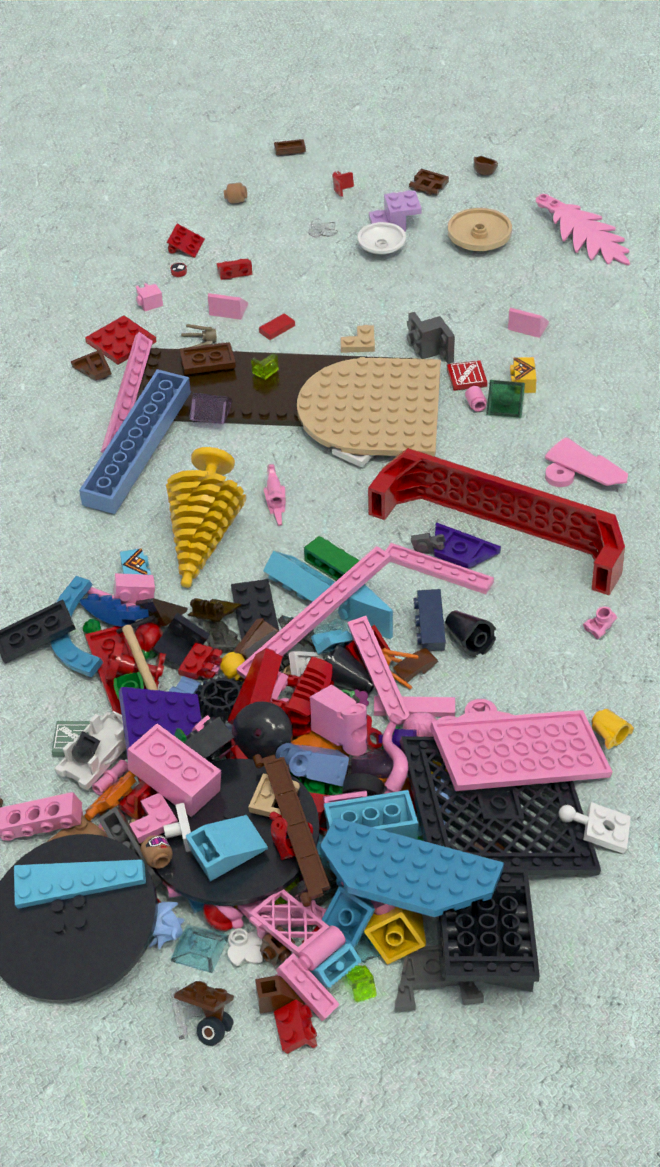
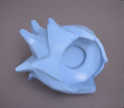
[149,901,185,949]

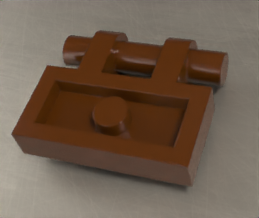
[409,168,449,195]

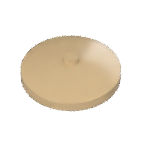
[448,208,512,251]

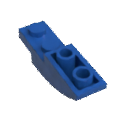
[80,594,149,627]

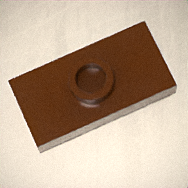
[274,139,306,155]

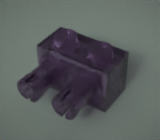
[351,750,393,778]

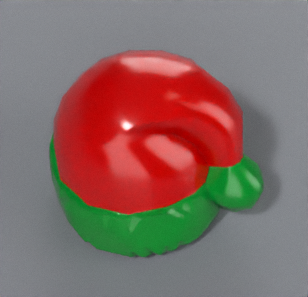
[135,623,164,660]

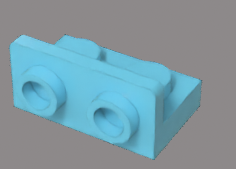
[311,630,354,654]

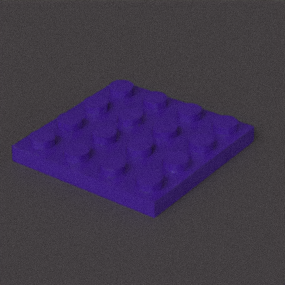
[119,687,201,758]

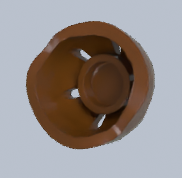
[473,156,498,175]

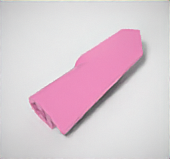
[545,437,628,486]

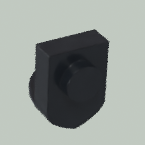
[71,731,100,763]

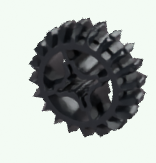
[195,676,242,724]

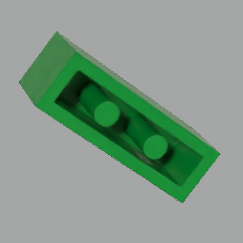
[304,536,359,581]

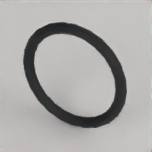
[116,615,156,634]

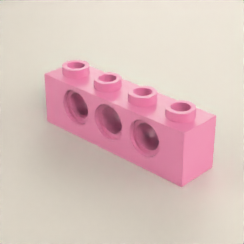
[0,792,82,841]

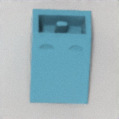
[185,815,268,881]

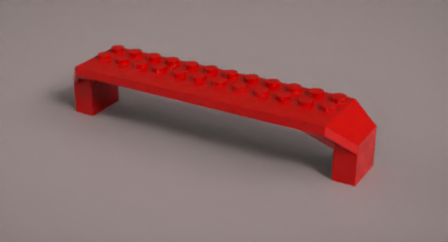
[368,448,625,595]

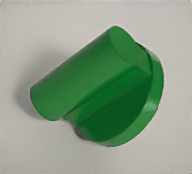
[83,618,101,635]

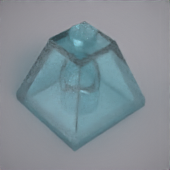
[171,924,229,973]

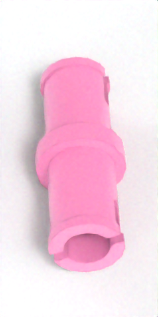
[92,760,128,795]

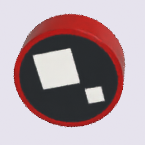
[170,263,187,277]

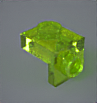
[251,353,279,379]
[345,965,377,1002]

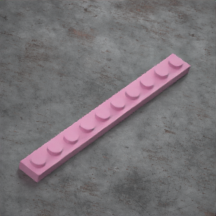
[101,332,153,453]
[236,546,391,679]

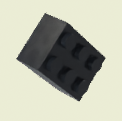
[184,717,235,762]

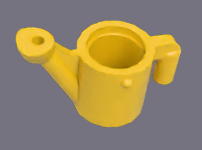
[591,709,634,750]

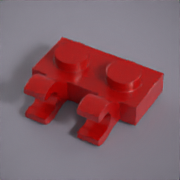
[178,643,223,680]

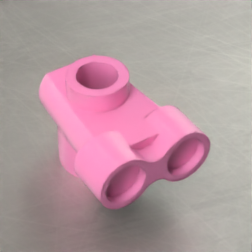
[583,607,617,639]

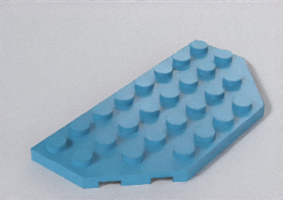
[320,818,504,917]

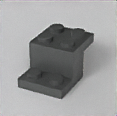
[407,312,455,364]

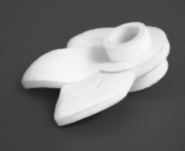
[227,928,263,966]

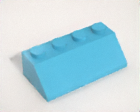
[263,551,335,604]
[324,790,418,839]

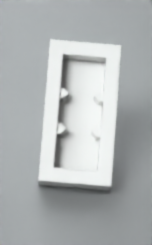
[163,803,191,852]

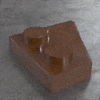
[70,349,112,380]

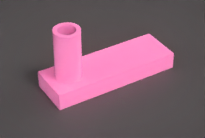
[275,953,340,1021]

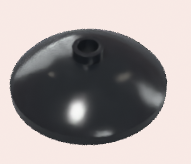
[232,701,293,760]

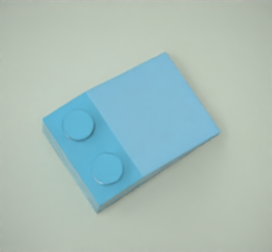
[338,584,393,639]

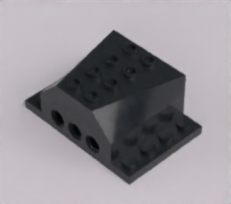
[437,869,540,992]

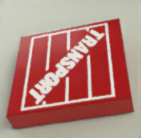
[447,360,488,391]

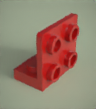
[118,780,159,821]

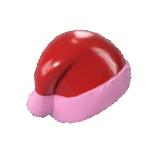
[203,904,244,931]

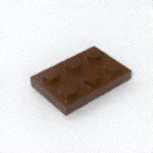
[180,342,236,374]

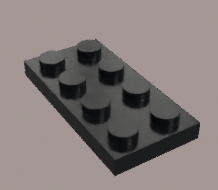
[231,579,279,640]
[0,599,76,664]

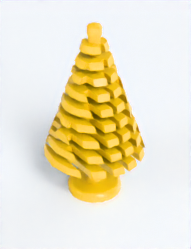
[166,447,246,588]

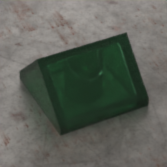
[486,380,525,418]

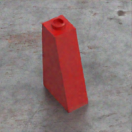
[227,648,282,724]

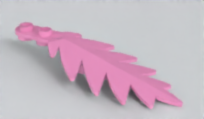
[536,194,630,266]

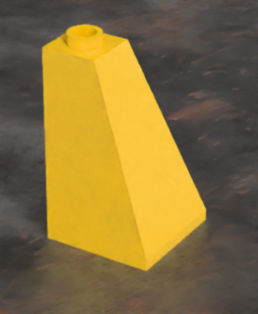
[364,907,426,965]

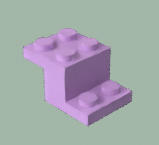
[369,190,422,232]

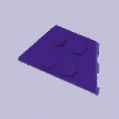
[434,523,501,569]

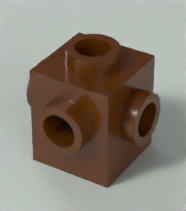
[260,926,295,967]

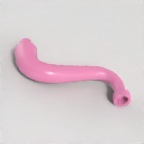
[382,713,408,794]

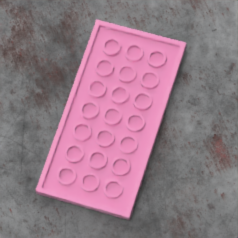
[430,710,612,791]

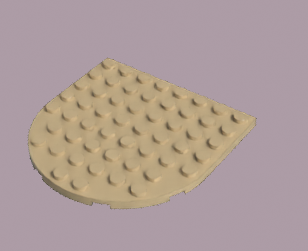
[297,357,441,456]

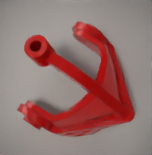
[269,811,313,860]

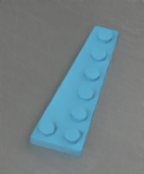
[14,860,146,909]

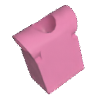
[310,685,367,756]

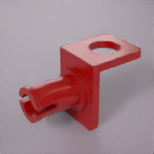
[332,171,354,197]

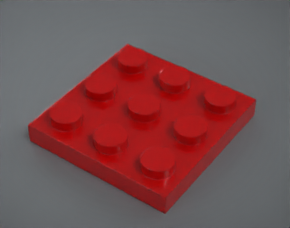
[85,315,157,365]

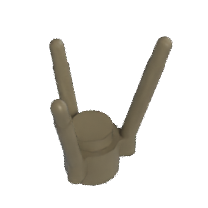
[181,324,216,348]

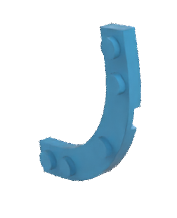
[50,576,103,677]

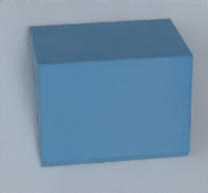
[322,886,375,948]

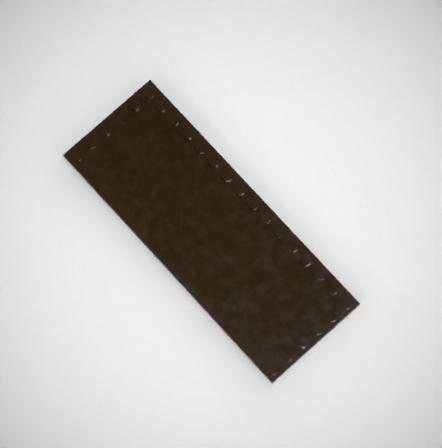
[136,348,418,427]

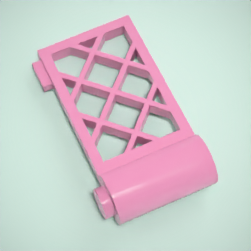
[249,889,346,971]

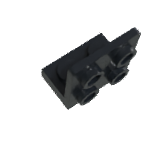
[152,612,210,668]

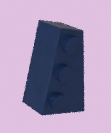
[413,589,446,651]

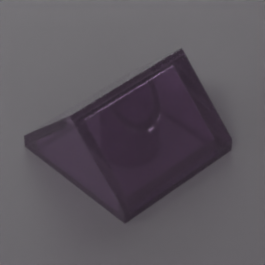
[190,393,233,424]

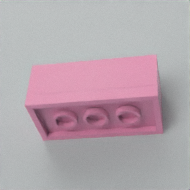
[127,724,221,817]

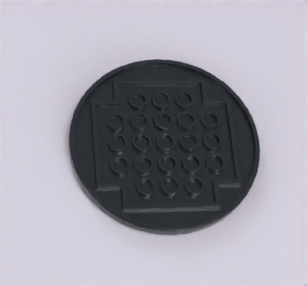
[154,759,320,906]
[0,834,158,1003]

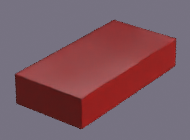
[259,313,295,340]

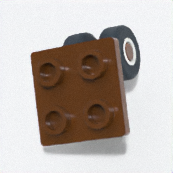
[174,981,234,1046]

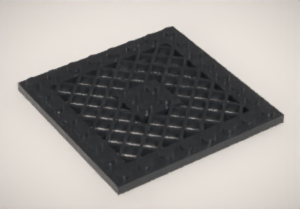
[400,736,601,875]

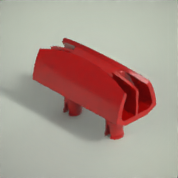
[270,657,334,736]

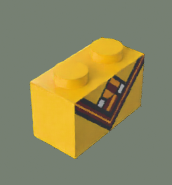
[510,357,537,393]

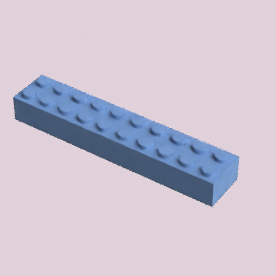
[79,369,191,514]

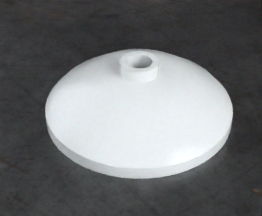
[358,222,406,254]

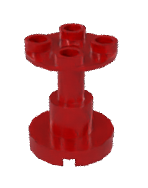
[105,641,166,688]

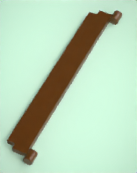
[253,754,330,907]

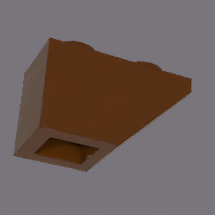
[255,975,305,1014]

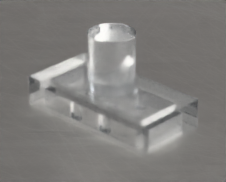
[170,987,202,1040]

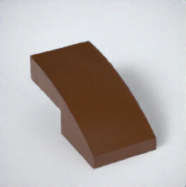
[393,648,439,683]

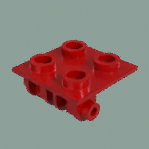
[166,223,205,258]

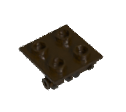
[188,598,242,622]

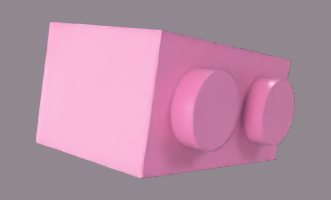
[113,573,155,603]

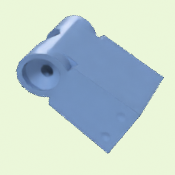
[276,743,349,786]

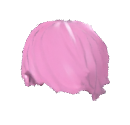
[402,712,437,737]

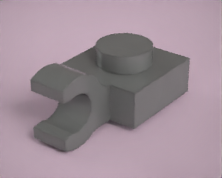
[411,533,446,553]

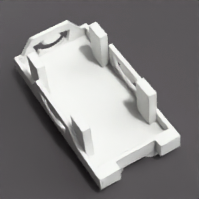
[54,711,126,790]

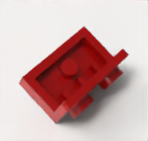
[274,999,317,1054]

